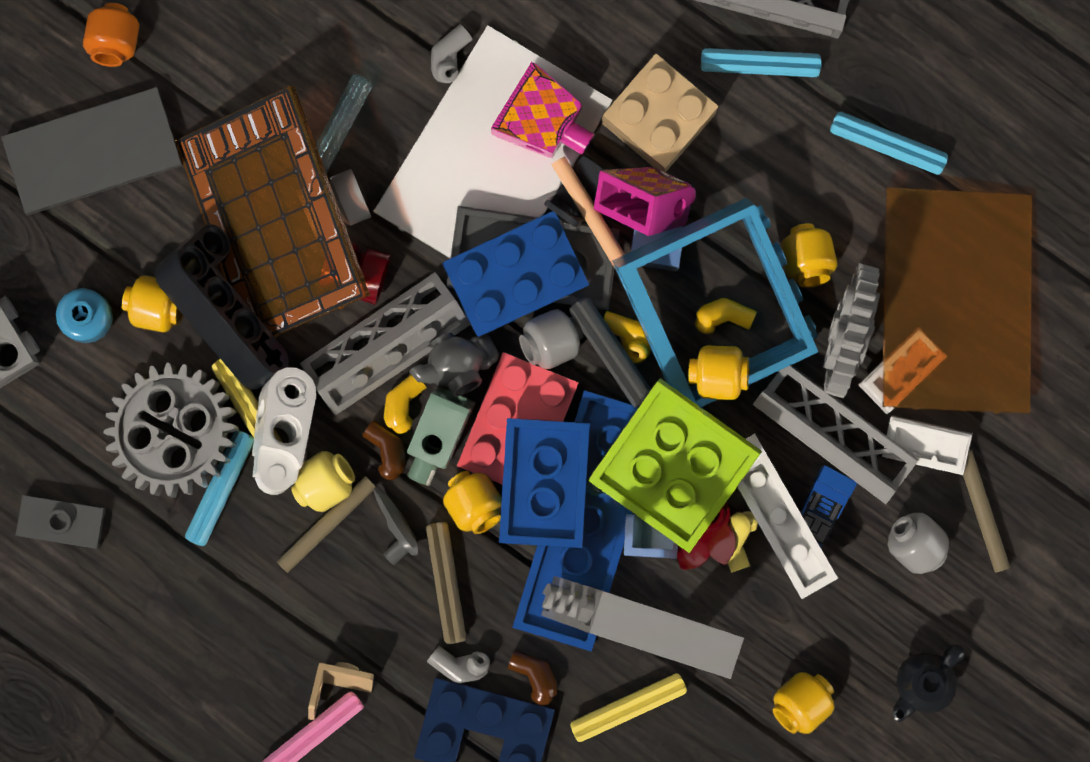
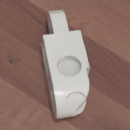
[252,367,316,495]

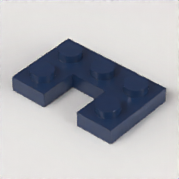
[414,678,555,762]

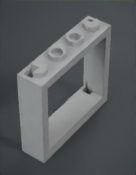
[541,576,744,679]

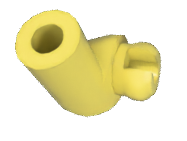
[728,511,758,573]

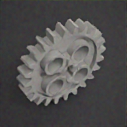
[823,263,880,398]
[104,363,239,498]

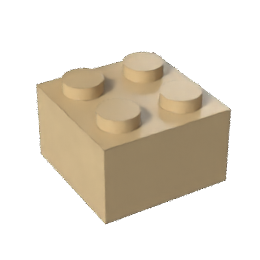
[601,54,719,173]

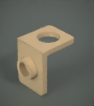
[308,662,374,720]

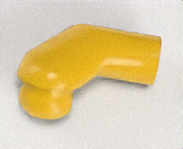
[695,298,757,334]
[604,311,651,363]
[384,375,427,434]

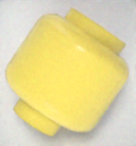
[291,451,355,512]

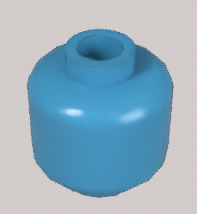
[56,288,113,343]

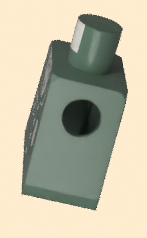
[407,387,476,486]

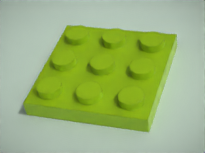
[588,378,762,553]

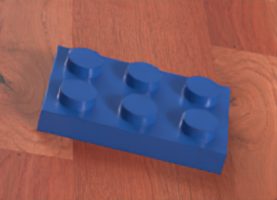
[442,211,589,338]
[499,418,590,548]

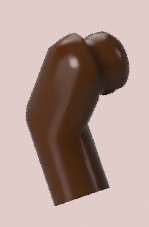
[362,420,407,480]
[507,649,558,705]

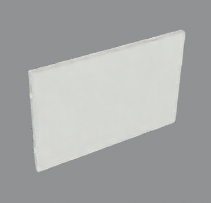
[374,25,613,258]

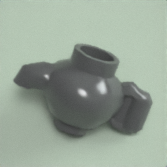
[409,333,500,397]

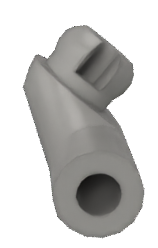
[431,24,473,83]
[427,646,490,684]

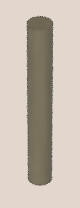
[963,451,1010,573]
[276,476,376,573]

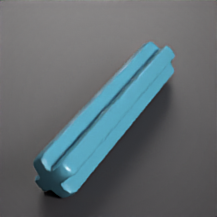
[701,48,821,77]
[830,112,948,175]
[185,430,254,546]

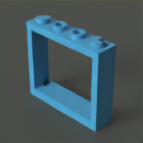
[612,198,818,407]

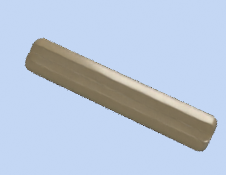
[426,522,466,644]

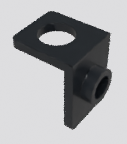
[544,155,606,227]

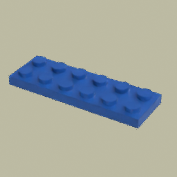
[512,391,639,652]

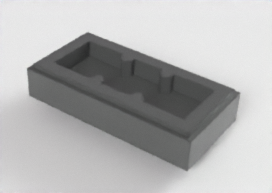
[15,495,106,549]

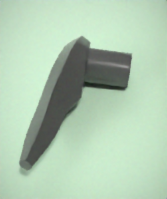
[373,487,418,565]

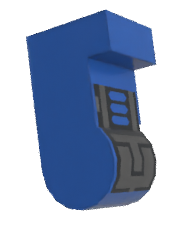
[800,465,857,548]

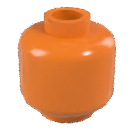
[83,3,140,67]

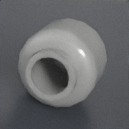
[519,309,583,369]
[887,512,949,574]

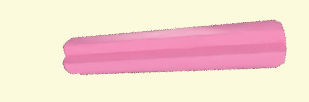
[262,691,364,762]

